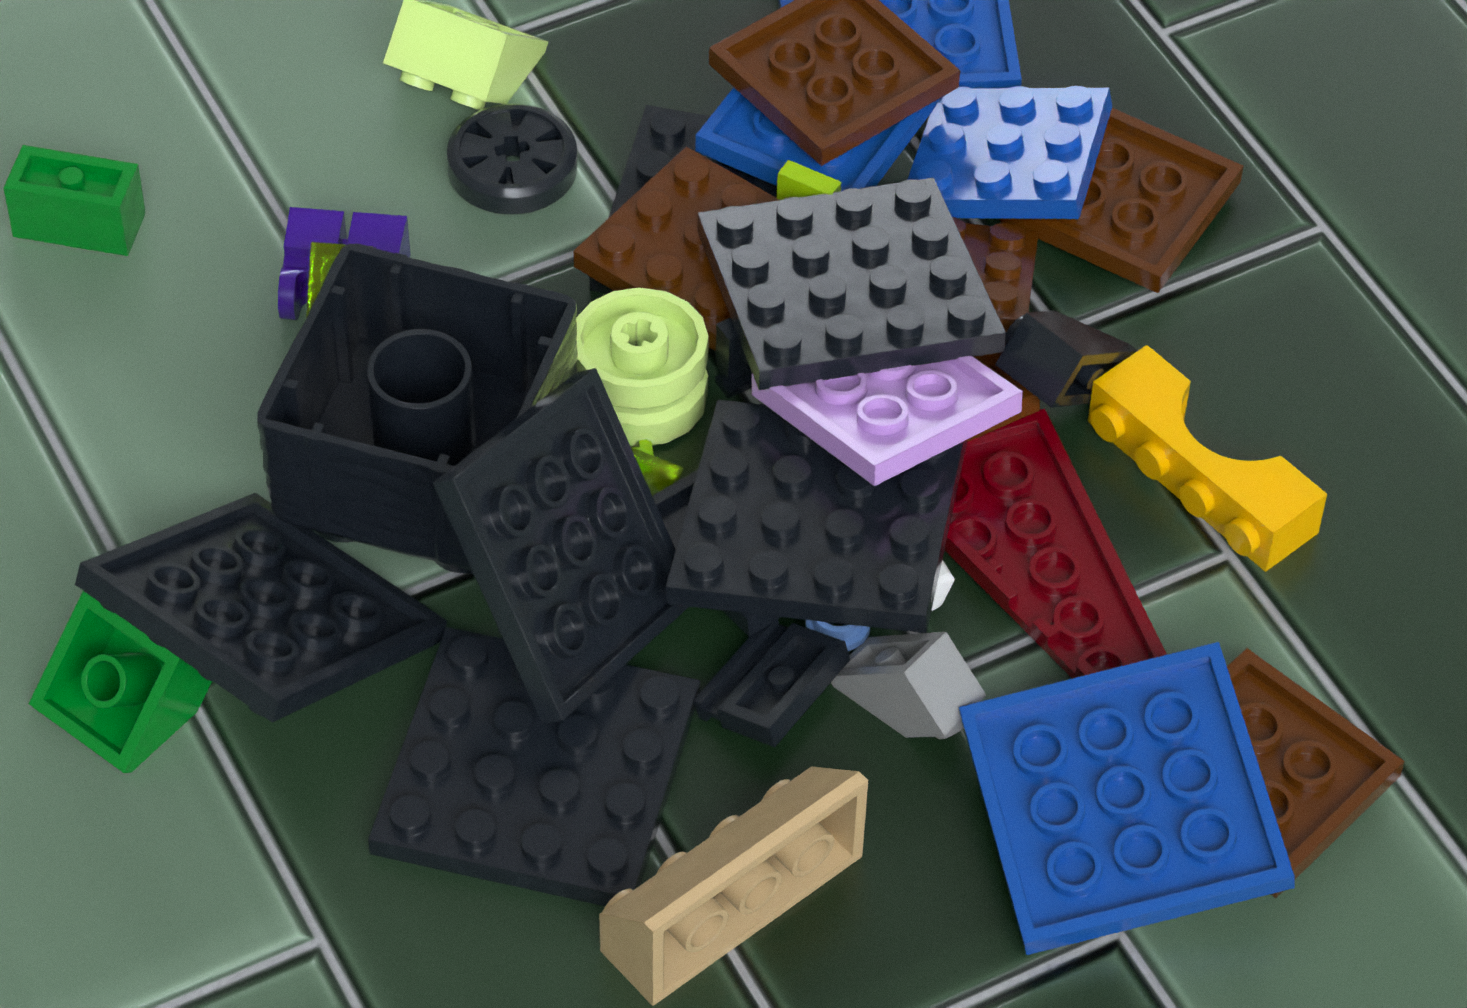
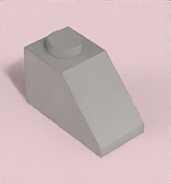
[831,632,986,739]

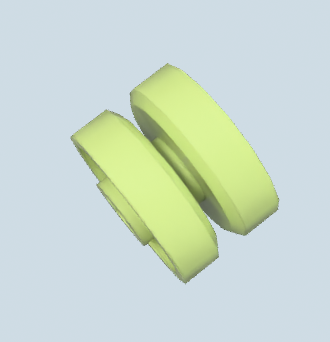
[576,287,709,447]

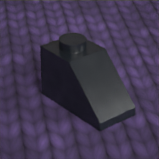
[995,311,1138,408]

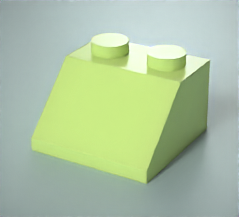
[383,0,549,110]

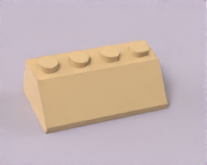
[599,766,868,1006]

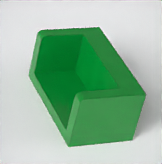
[3,145,145,256]

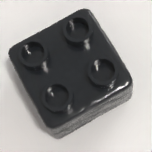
[257,244,578,574]

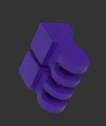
[278,207,411,320]

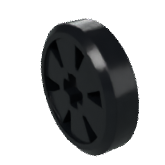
[447,104,578,214]

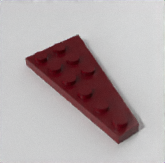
[945,408,1167,679]

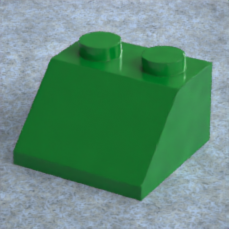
[28,591,212,773]

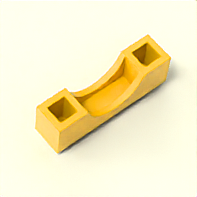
[1088,345,1327,572]

